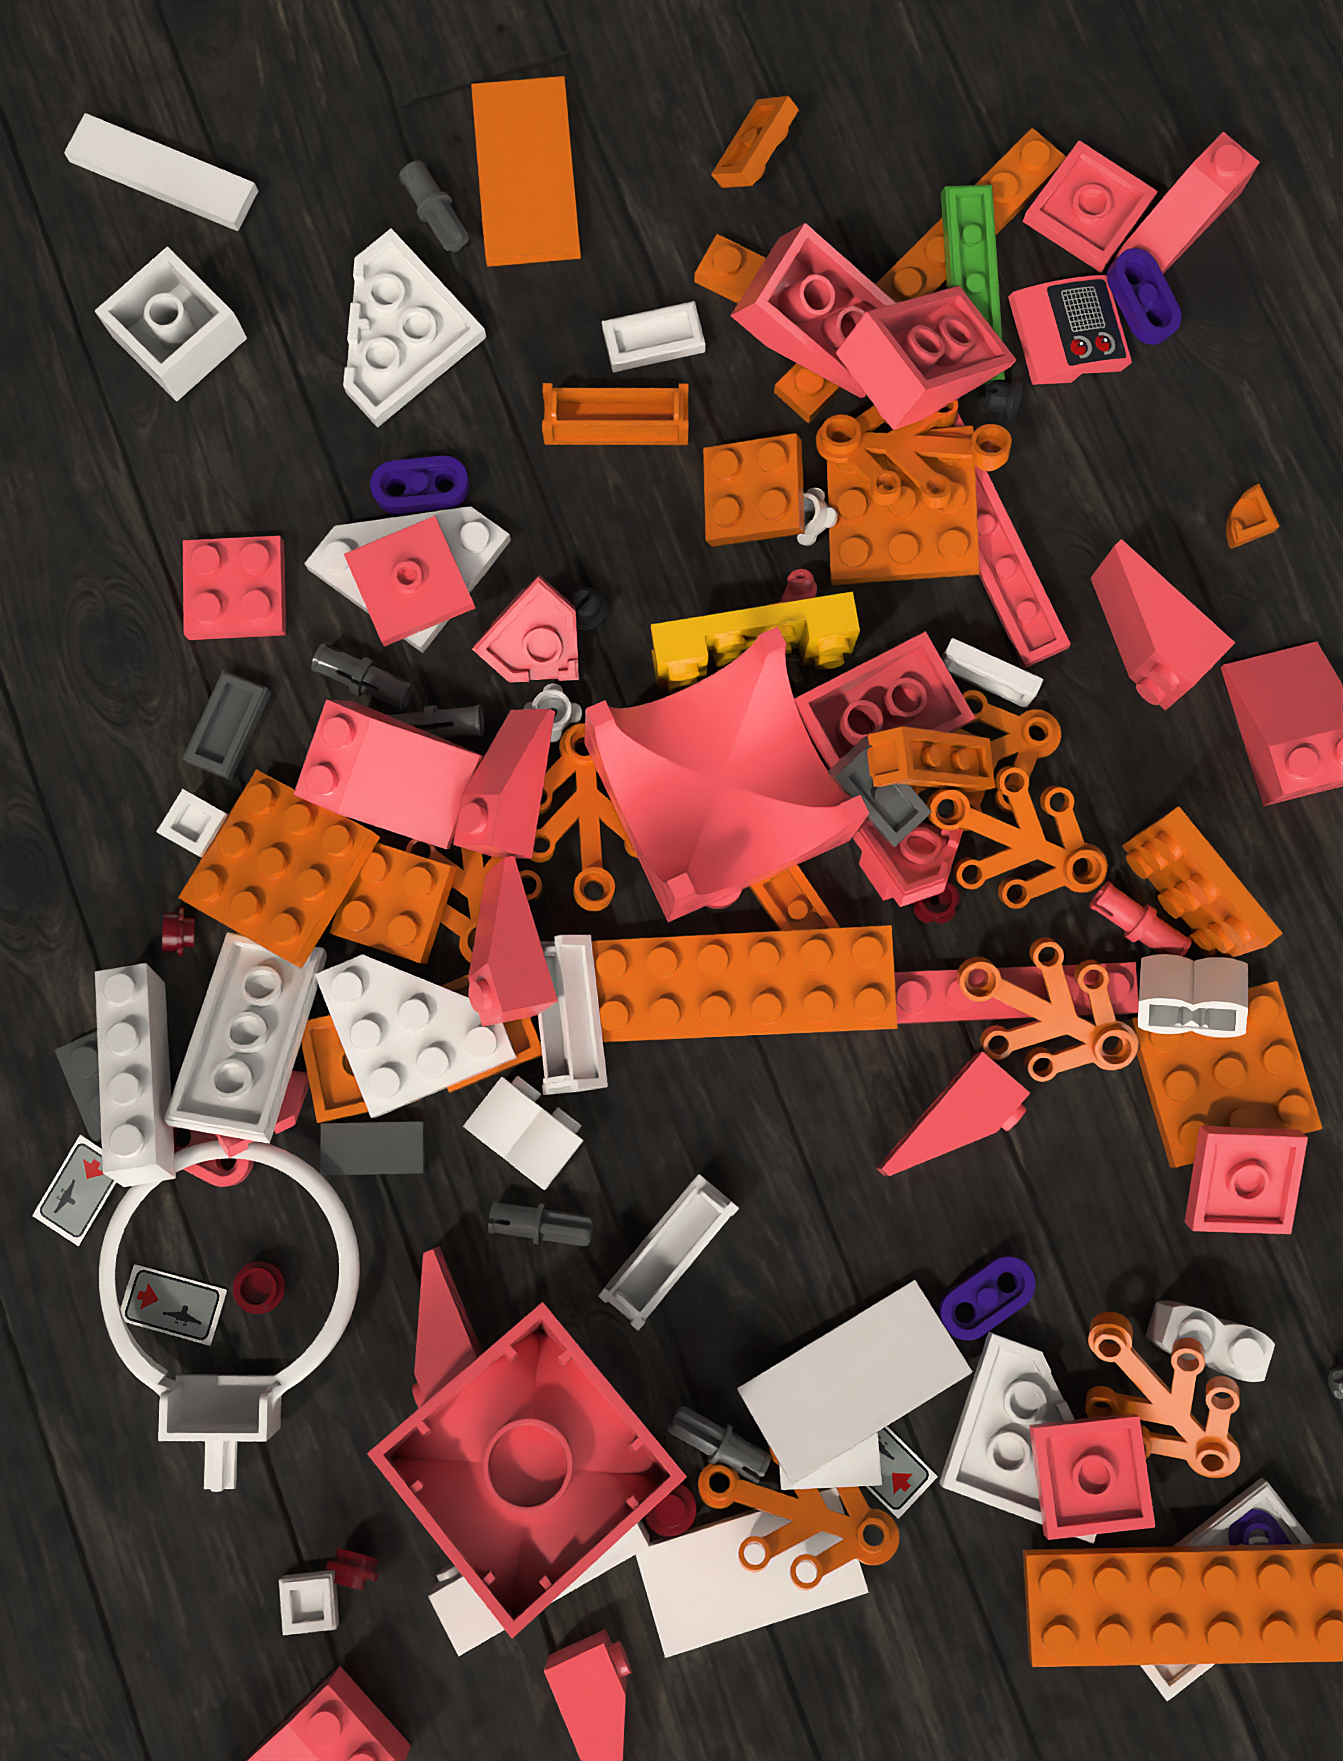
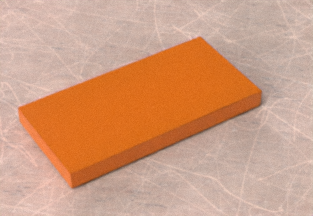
[471,76,581,267]

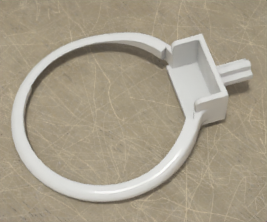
[99,1140,360,1492]

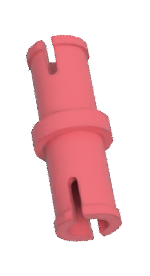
[1089,881,1192,957]

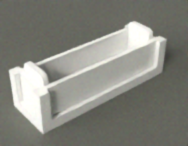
[538,935,608,1095]
[598,1174,739,1331]

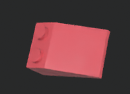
[730,223,895,398]
[836,286,1016,430]
[1091,539,1235,711]
[794,632,975,771]
[1220,641,1343,806]
[293,699,483,849]
[244,1666,411,1761]

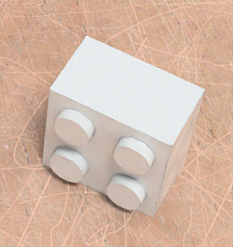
[95,246,247,402]

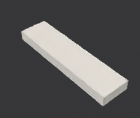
[64,113,258,231]

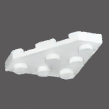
[343,228,486,428]
[304,506,511,653]
[315,955,517,1118]
[939,1332,1096,1544]

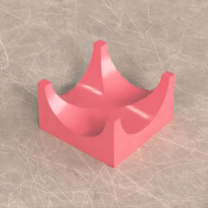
[584,627,870,922]
[367,1302,687,1638]

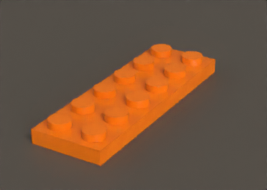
[592,925,898,1042]
[1023,1543,1343,1667]

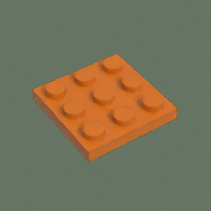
[827,426,980,585]
[178,769,380,969]
[1122,806,1283,958]
[1127,981,1323,1168]

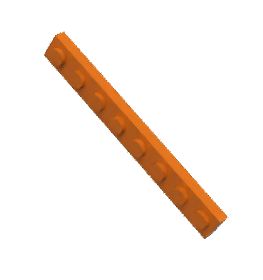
[774,128,1066,424]

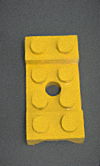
[651,591,860,694]

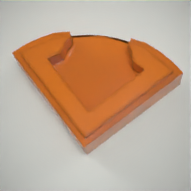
[1226,484,1279,549]

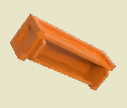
[542,383,688,445]
[867,726,995,794]

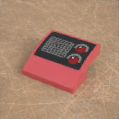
[1008,275,1132,385]

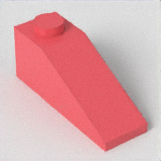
[1114,132,1260,274]
[453,709,555,859]
[468,856,558,1027]
[876,1052,1030,1176]
[412,1246,483,1408]
[544,1628,632,1761]

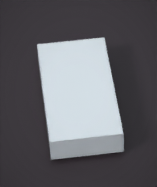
[602,301,705,372]
[941,638,1044,707]

